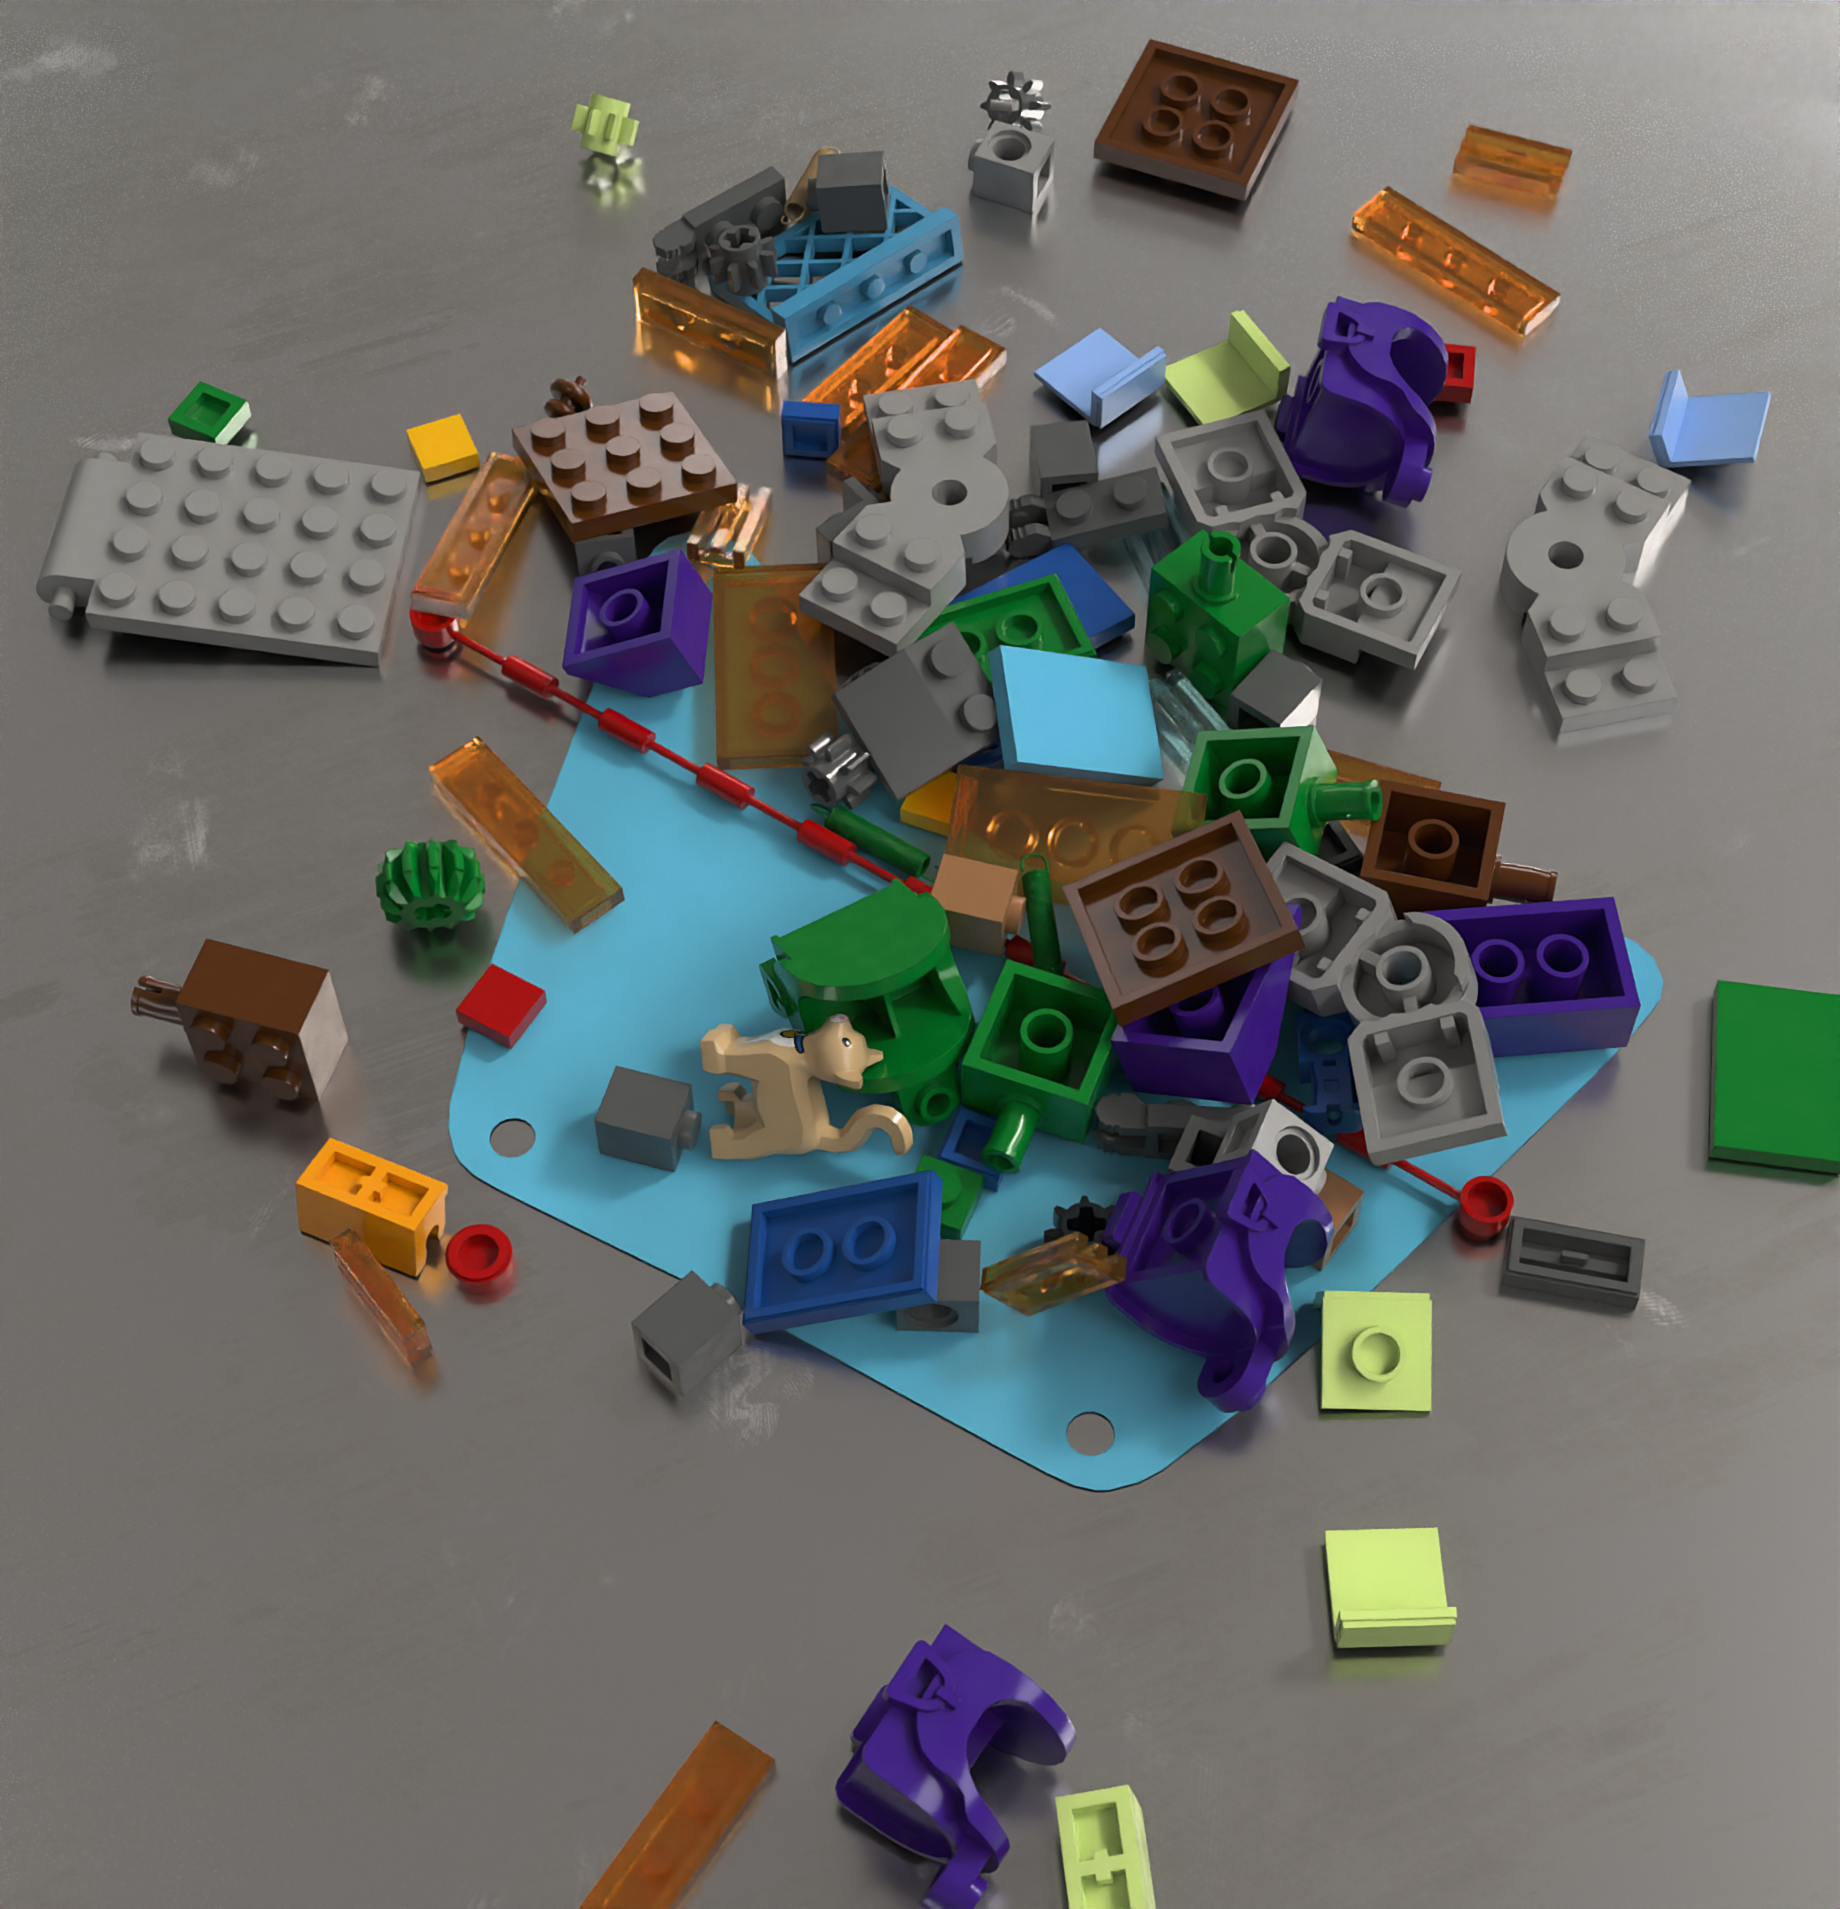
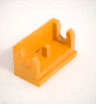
[295,1138,448,1278]

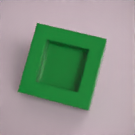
[168,381,251,444]
[915,1155,985,1240]

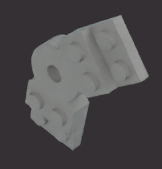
[798,379,1009,657]
[1154,409,1462,670]
[1499,434,1692,733]
[1266,841,1508,1167]

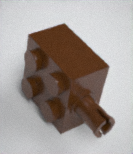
[1360,779,1558,920]
[131,938,349,1102]

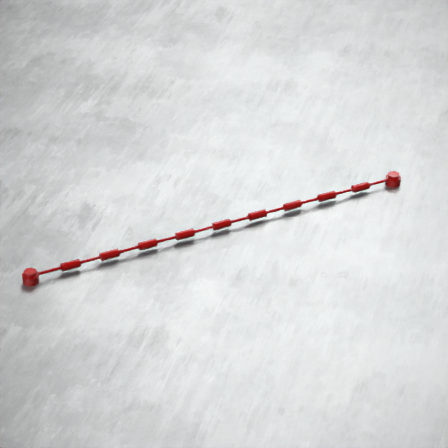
[409,594,1514,1236]

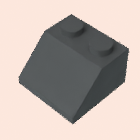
[831,621,1000,803]

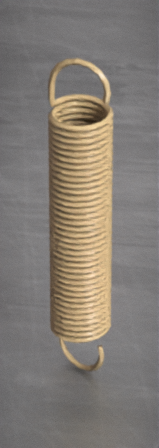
[780,147,841,225]

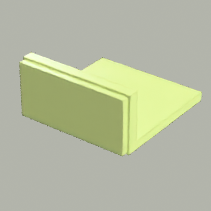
[1165,310,1291,425]
[1313,1290,1432,1411]
[1324,1527,1457,1648]

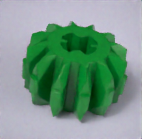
[375,837,485,932]

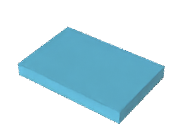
[988,645,1164,787]

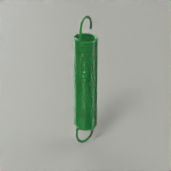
[811,803,939,882]
[1020,853,1064,977]

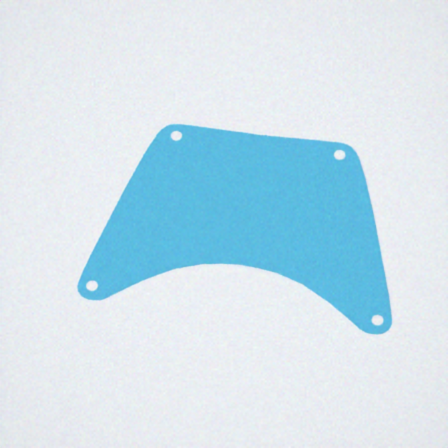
[448,531,1663,1491]

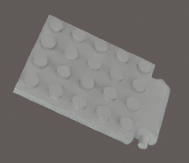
[36,432,421,667]

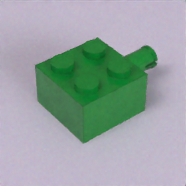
[1144,529,1291,711]
[1171,726,1383,863]
[961,959,1119,1174]

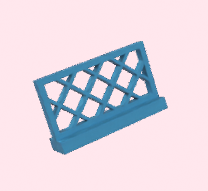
[708,184,964,363]

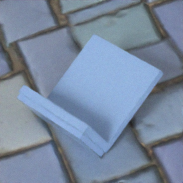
[1034,328,1167,428]
[1648,370,1771,468]

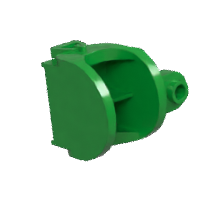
[759,878,976,1126]

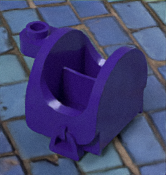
[1274,296,1449,508]
[1102,1149,1334,1413]
[834,1624,1077,1909]

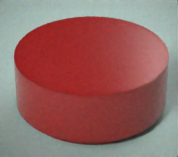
[445,1224,515,1295]

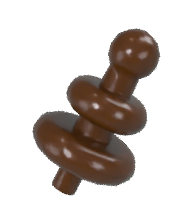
[544,376,593,418]

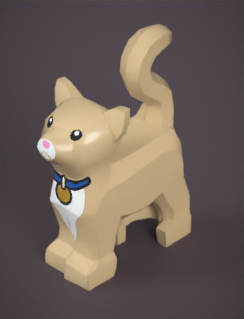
[700,1013,913,1160]

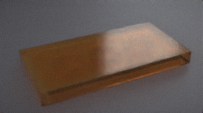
[713,563,838,770]
[945,764,1208,906]

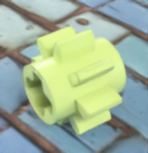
[570,93,639,157]

